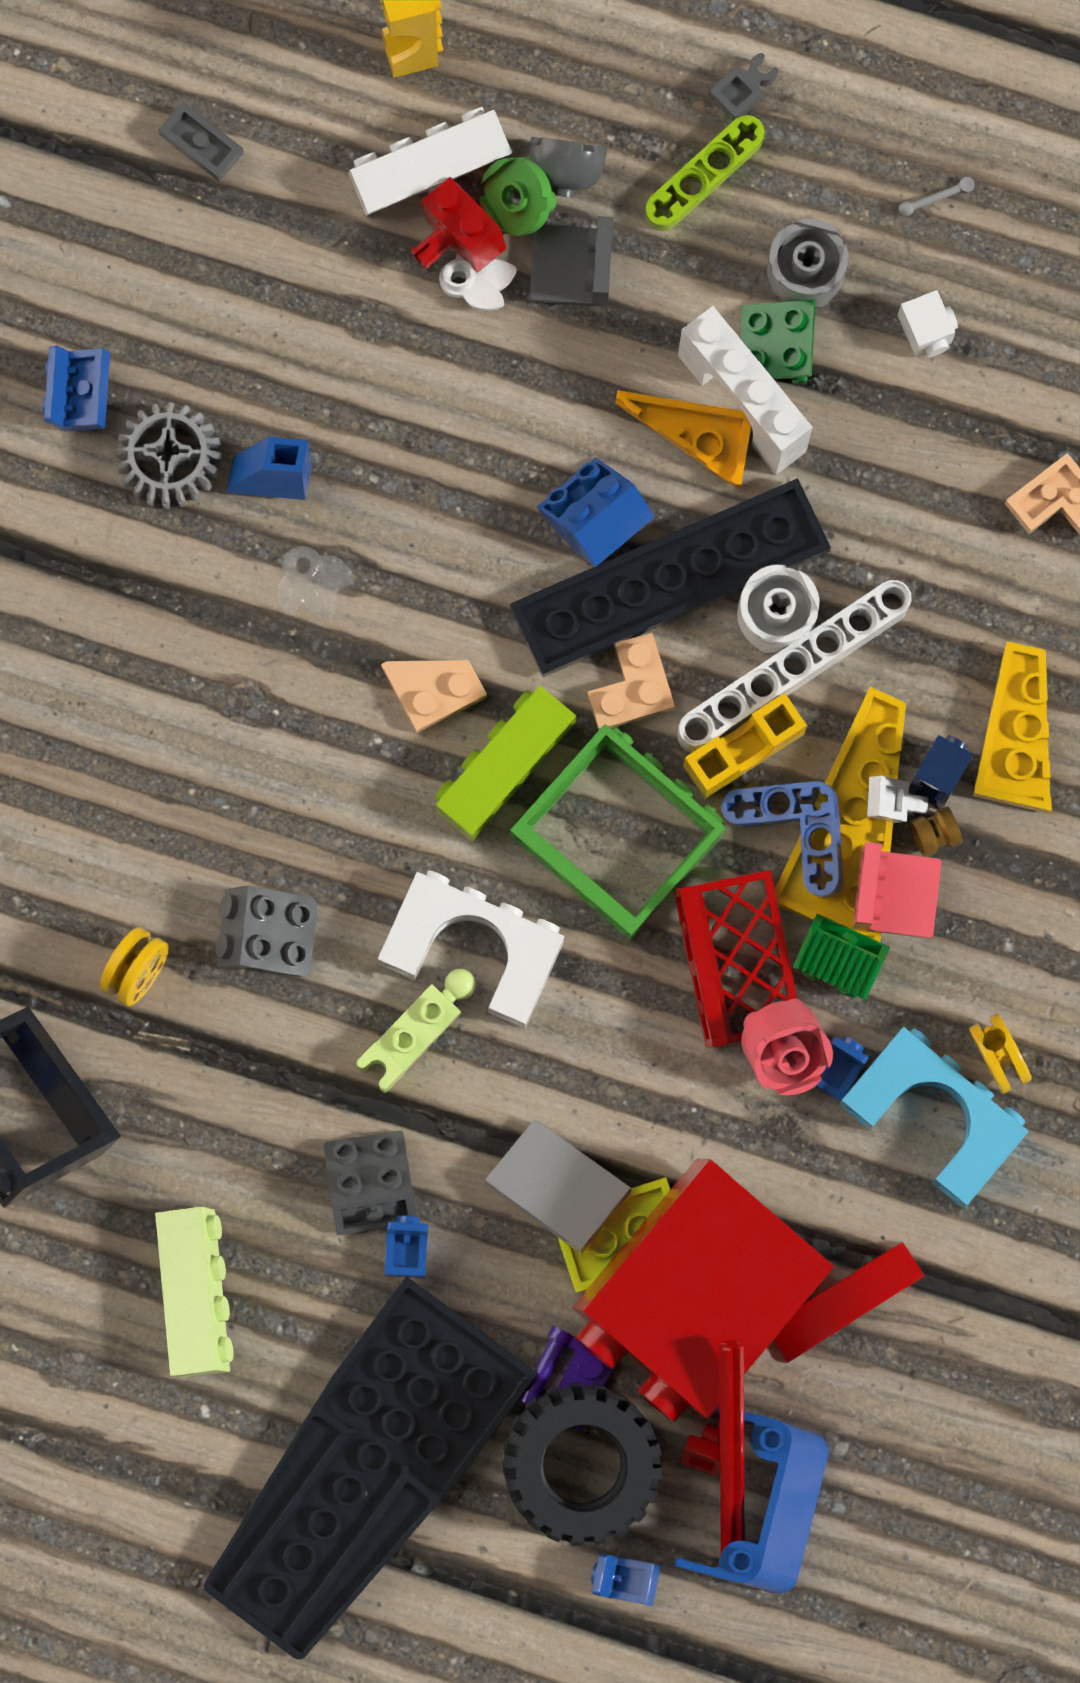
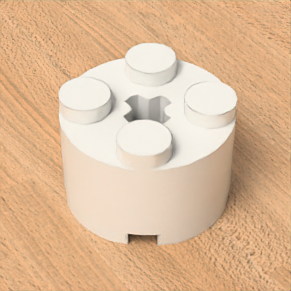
[737,565,820,653]

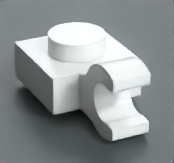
[867,776,928,823]

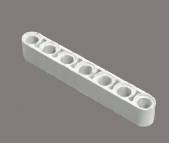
[677,580,911,753]

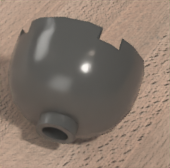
[529,137,607,198]

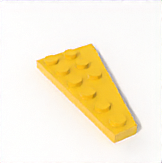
[775,686,906,942]

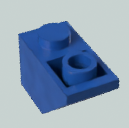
[227,437,311,500]

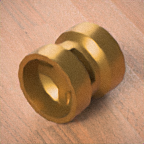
[910,806,962,857]

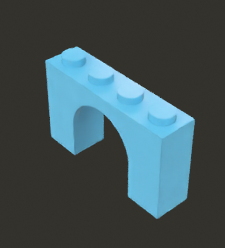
[839,1027,1029,1209]

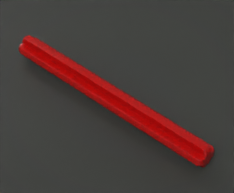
[719,1340,745,1556]

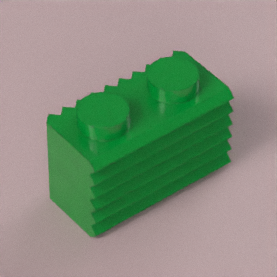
[793,913,890,999]

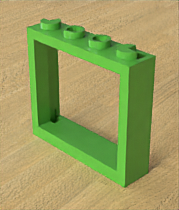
[510,724,726,941]

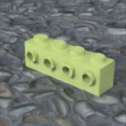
[155,1206,233,1378]

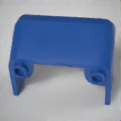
[673,1406,829,1594]

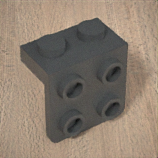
[215,885,317,977]

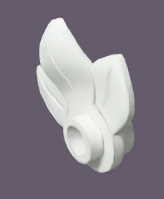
[439,253,517,311]

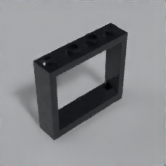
[0,1006,121,1208]

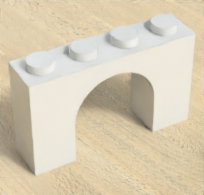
[678,306,813,476]
[378,870,564,1029]

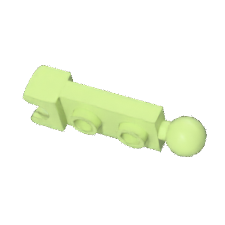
[355,968,476,1093]

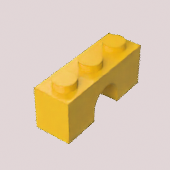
[683,693,807,799]

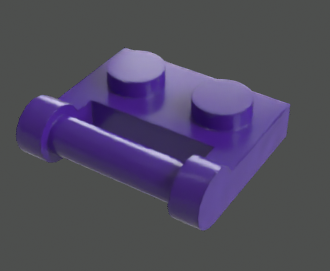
[518,1325,612,1432]

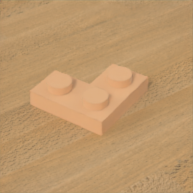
[1005,453,1080,535]
[587,632,675,731]

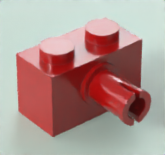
[410,177,507,273]

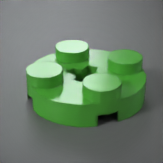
[480,157,556,236]

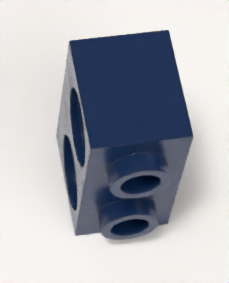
[908,735,974,809]

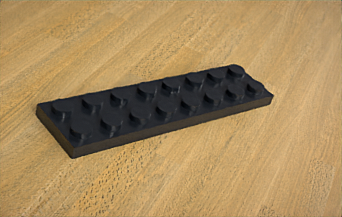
[510,478,831,678]

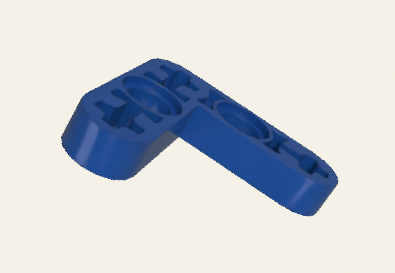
[721,781,843,899]

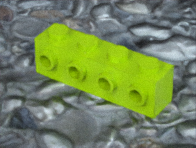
[435,685,576,842]

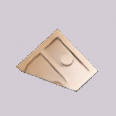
[381,660,487,733]

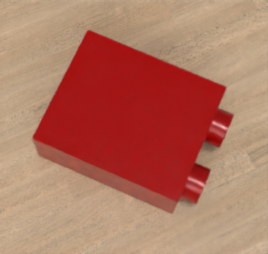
[571,1158,834,1423]

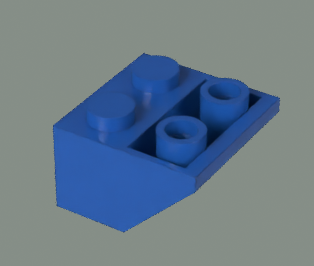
[537,457,655,567]

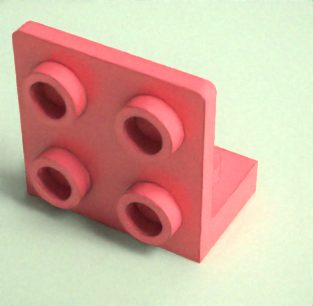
[852,842,942,939]

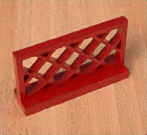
[673,870,797,1047]

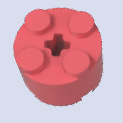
[741,999,833,1096]

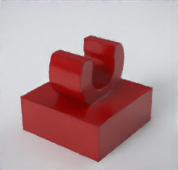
[679,1423,720,1477]

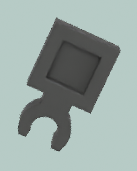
[708,53,779,121]

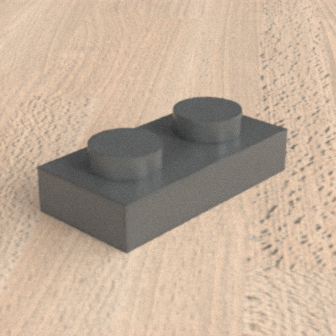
[158,101,244,182]

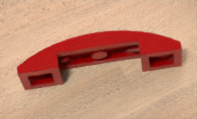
[773,1242,924,1363]

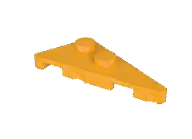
[615,390,751,489]

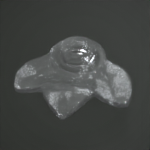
[276,546,354,619]

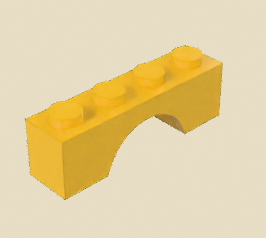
[380,0,443,78]

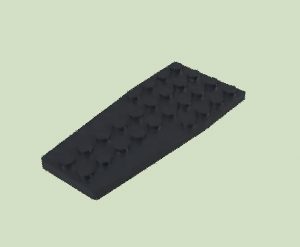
[204,1276,538,1660]

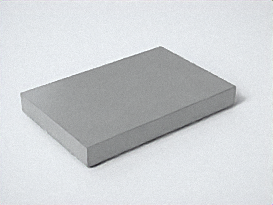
[485,1119,631,1254]

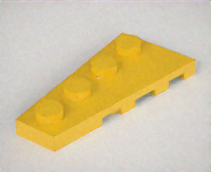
[972,641,1052,814]

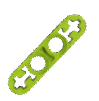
[645,115,765,231]

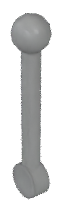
[899,177,975,216]

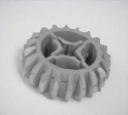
[115,402,222,509]

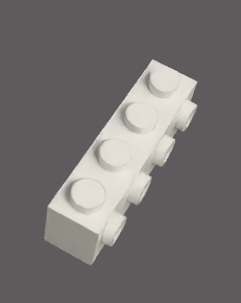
[348,107,512,216]

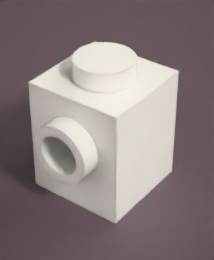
[897,290,958,357]

